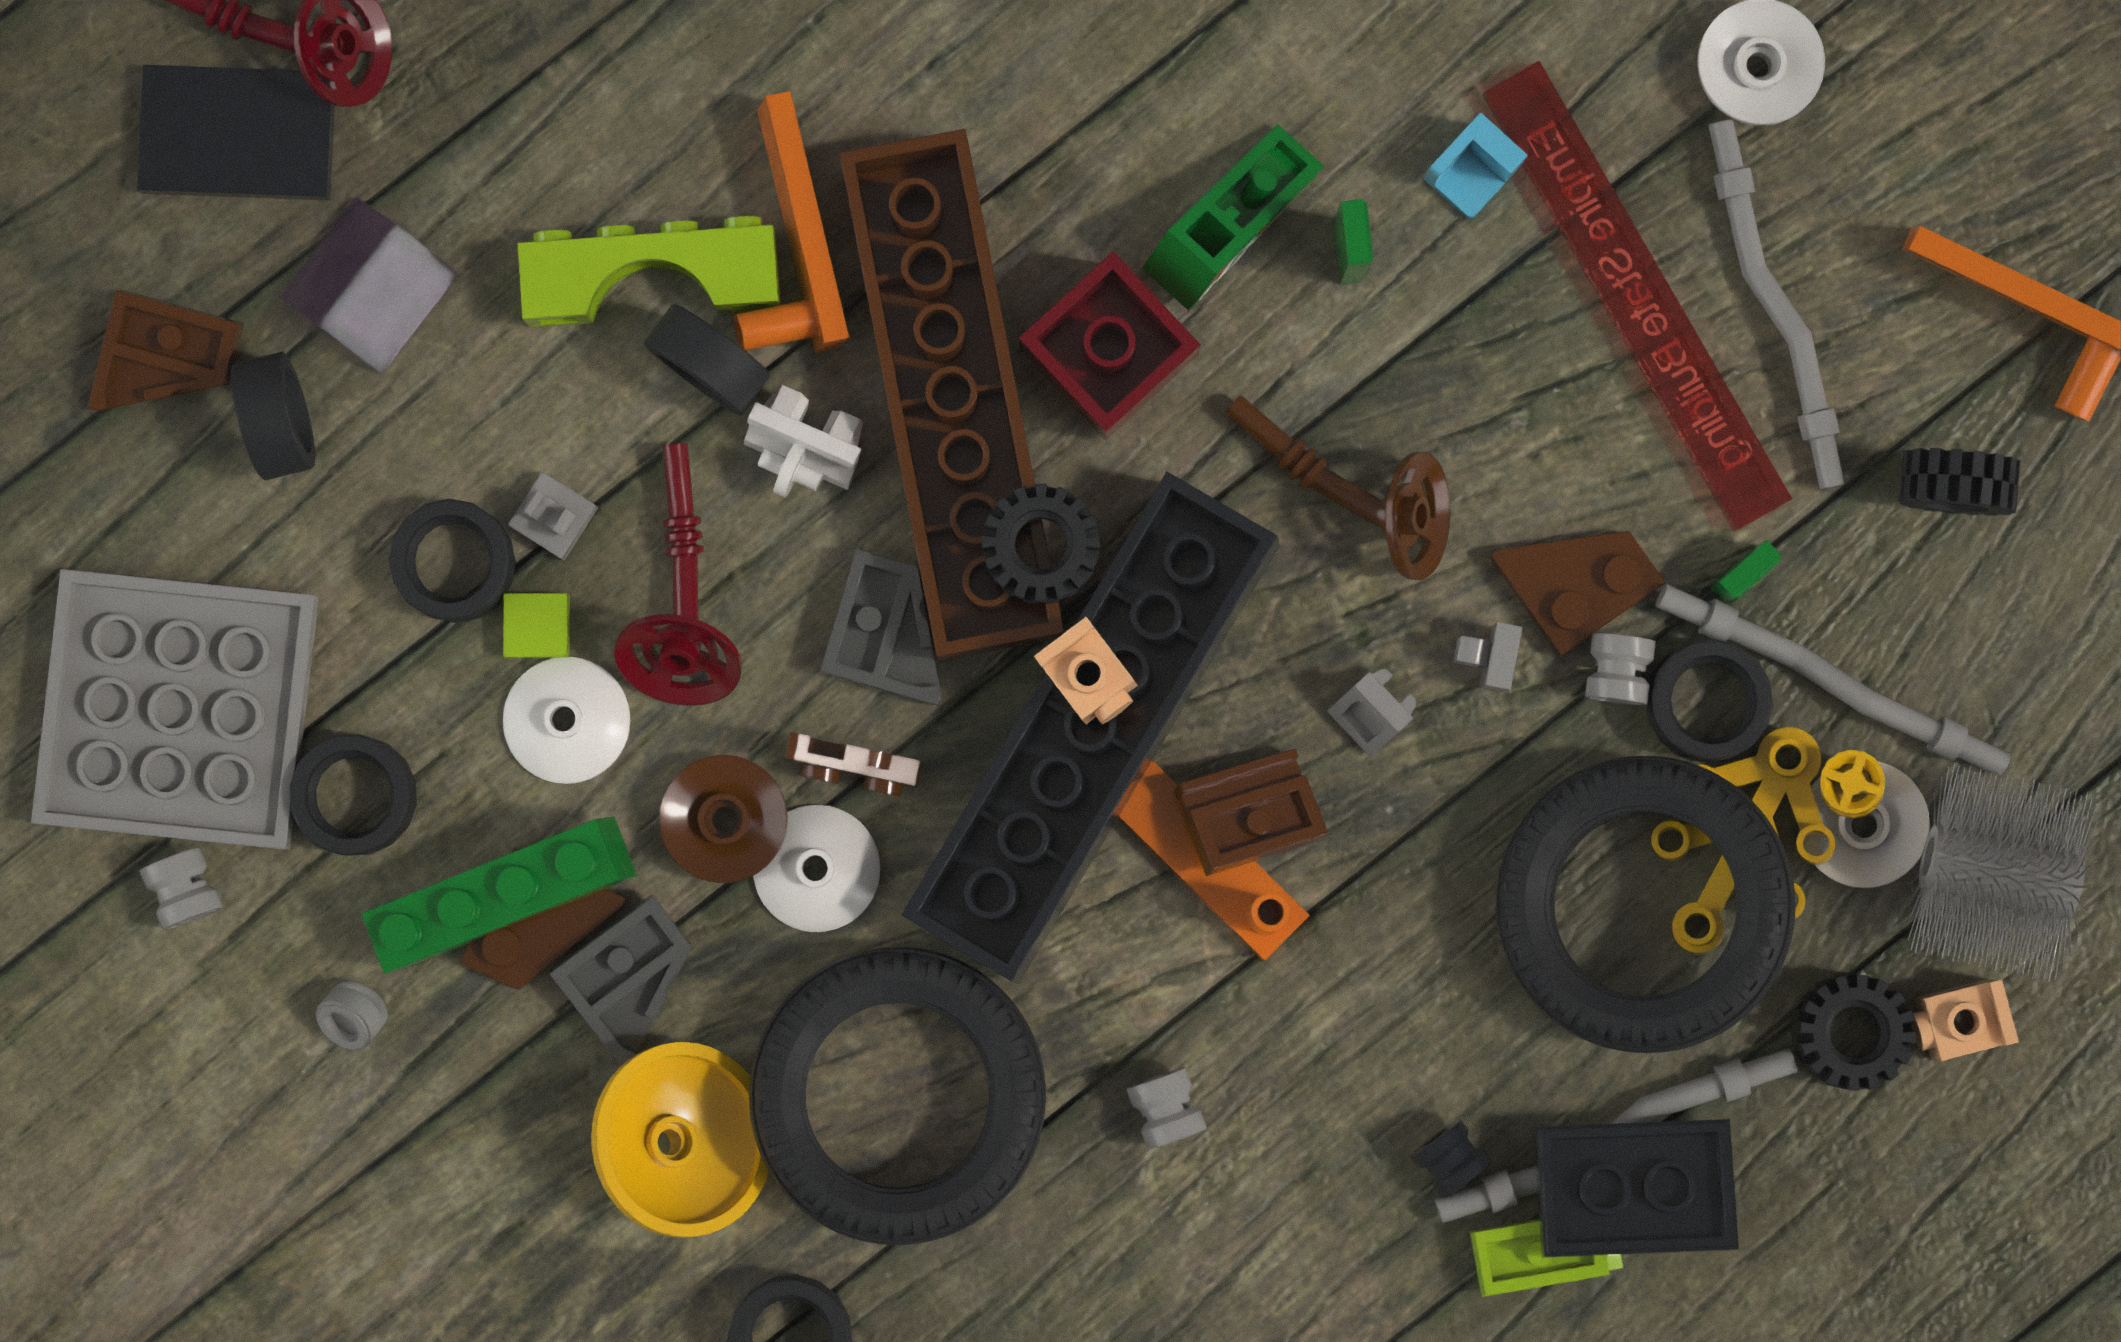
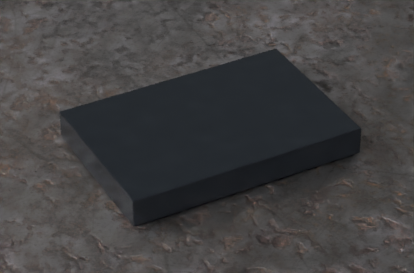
[137,65,335,201]
[1534,1119,1739,1258]

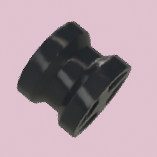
[1410,1118,1492,1198]

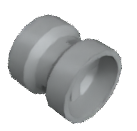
[1585,633,1656,705]
[139,848,224,931]
[1126,1067,1207,1149]

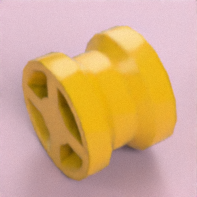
[1820,750,1886,819]

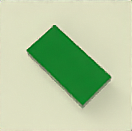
[1333,199,1374,285]

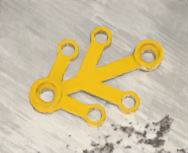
[1651,727,1836,955]

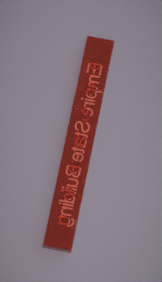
[1482,61,1792,532]

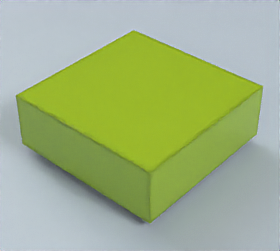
[503,593,570,658]

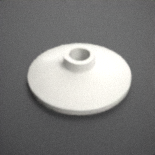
[1697,0,1825,126]
[503,657,631,784]
[1803,762,1930,888]
[753,805,880,932]

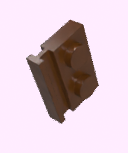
[1174,748,1328,876]

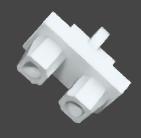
[744,385,863,498]

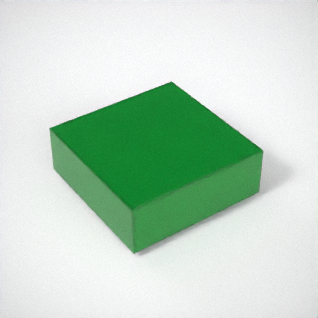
[1710,540,1782,603]

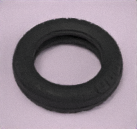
[1496,756,1795,1053]
[749,947,1046,1245]

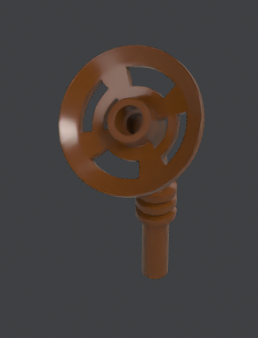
[1224,395,1450,580]

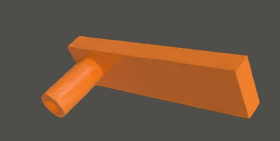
[734,91,849,354]
[1901,226,2121,422]
[1118,760,1310,962]

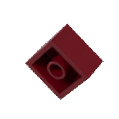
[1019,251,1201,441]

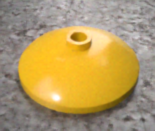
[591,1042,769,1238]

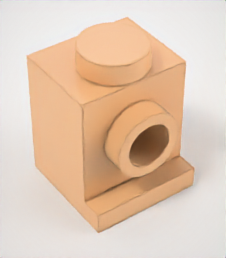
[1034,617,1138,724]
[1911,978,2019,1061]

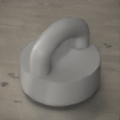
[316,980,388,1050]

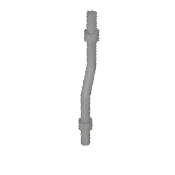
[1708,119,1845,489]
[1655,584,2011,776]
[1434,1048,1798,1223]

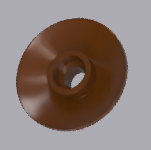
[659,755,788,883]

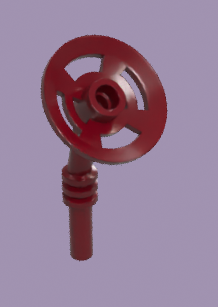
[164,0,392,107]
[614,443,742,706]

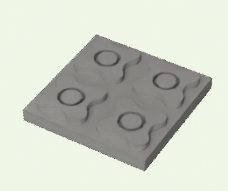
[31,569,319,850]

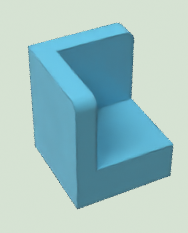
[1424,112,1528,219]

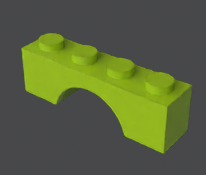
[517,216,782,328]

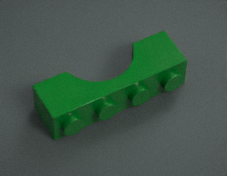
[361,816,637,974]

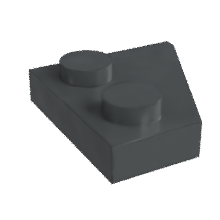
[820,549,942,707]
[549,893,691,1066]

